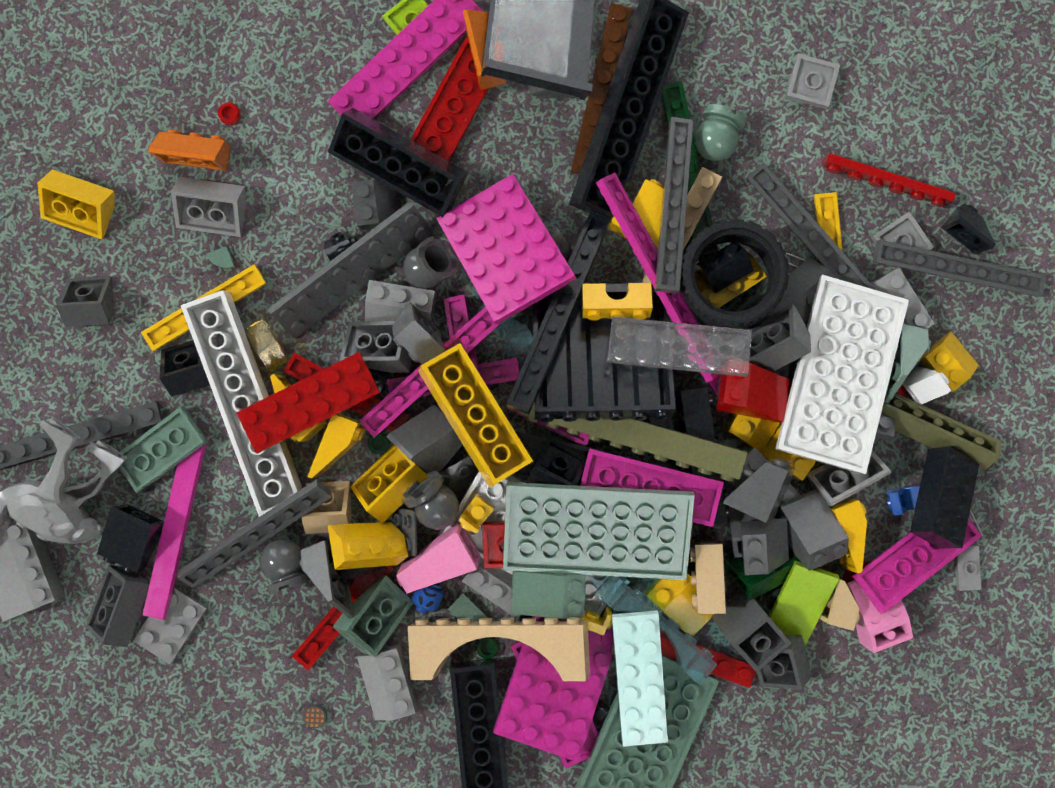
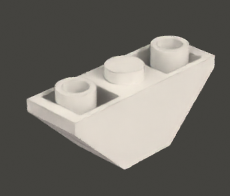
[902,366,951,404]

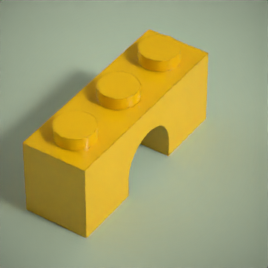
[582,283,653,320]

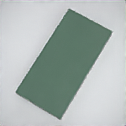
[120,406,208,493]

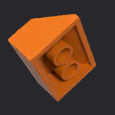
[463,9,506,90]
[148,130,231,171]

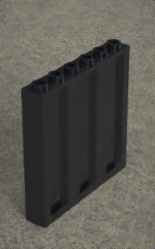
[532,283,675,422]

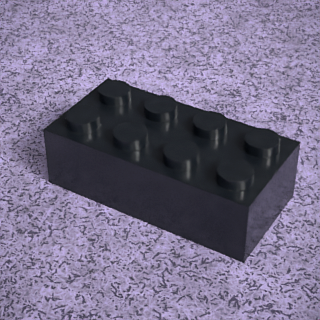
[910,447,979,548]

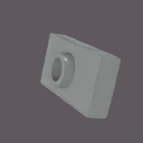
[955,545,982,591]

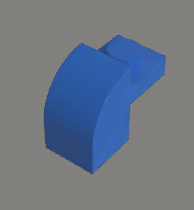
[886,483,920,515]

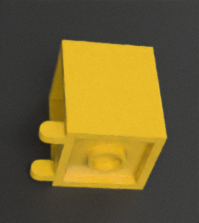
[609,179,663,250]

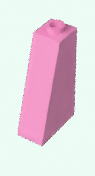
[396,522,481,593]

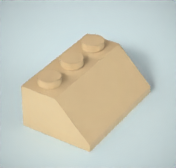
[690,540,726,614]

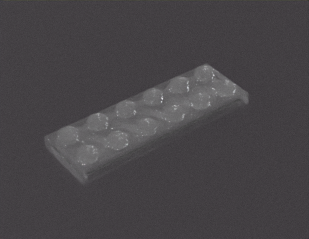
[607,317,752,377]

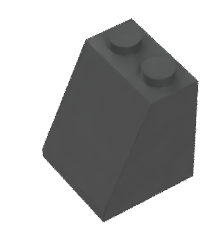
[387,405,463,473]
[724,458,795,523]
[778,489,849,571]
[712,591,792,672]

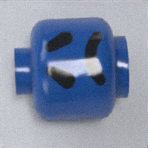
[412,583,445,614]

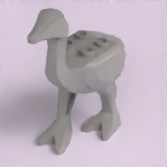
[0,418,128,544]

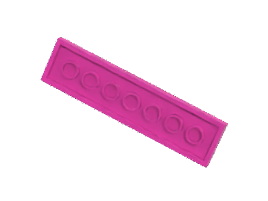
[328,0,483,120]

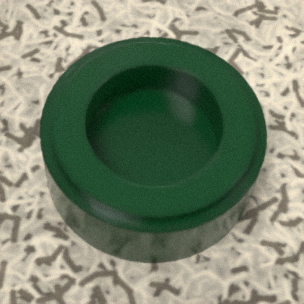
[367,432,390,454]
[476,637,499,659]

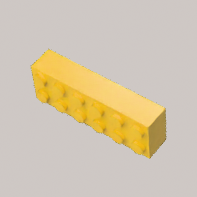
[418,343,533,488]

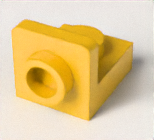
[459,493,494,534]
[581,607,612,635]

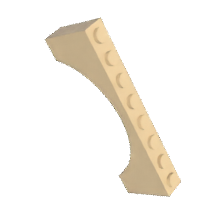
[408,617,590,681]

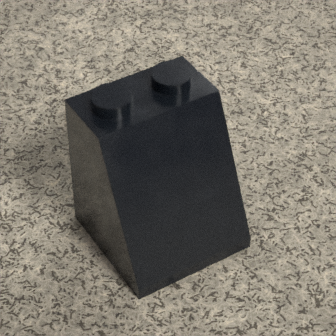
[97,504,164,574]

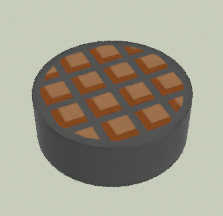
[303,704,327,729]

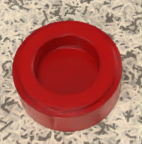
[218,102,241,125]

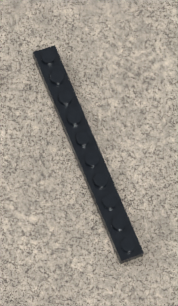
[507,212,611,415]

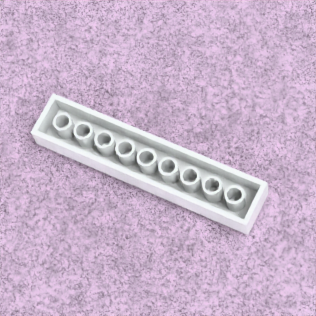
[181,290,302,517]

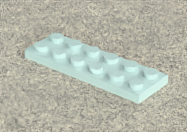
[612,610,668,746]

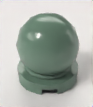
[694,104,747,162]

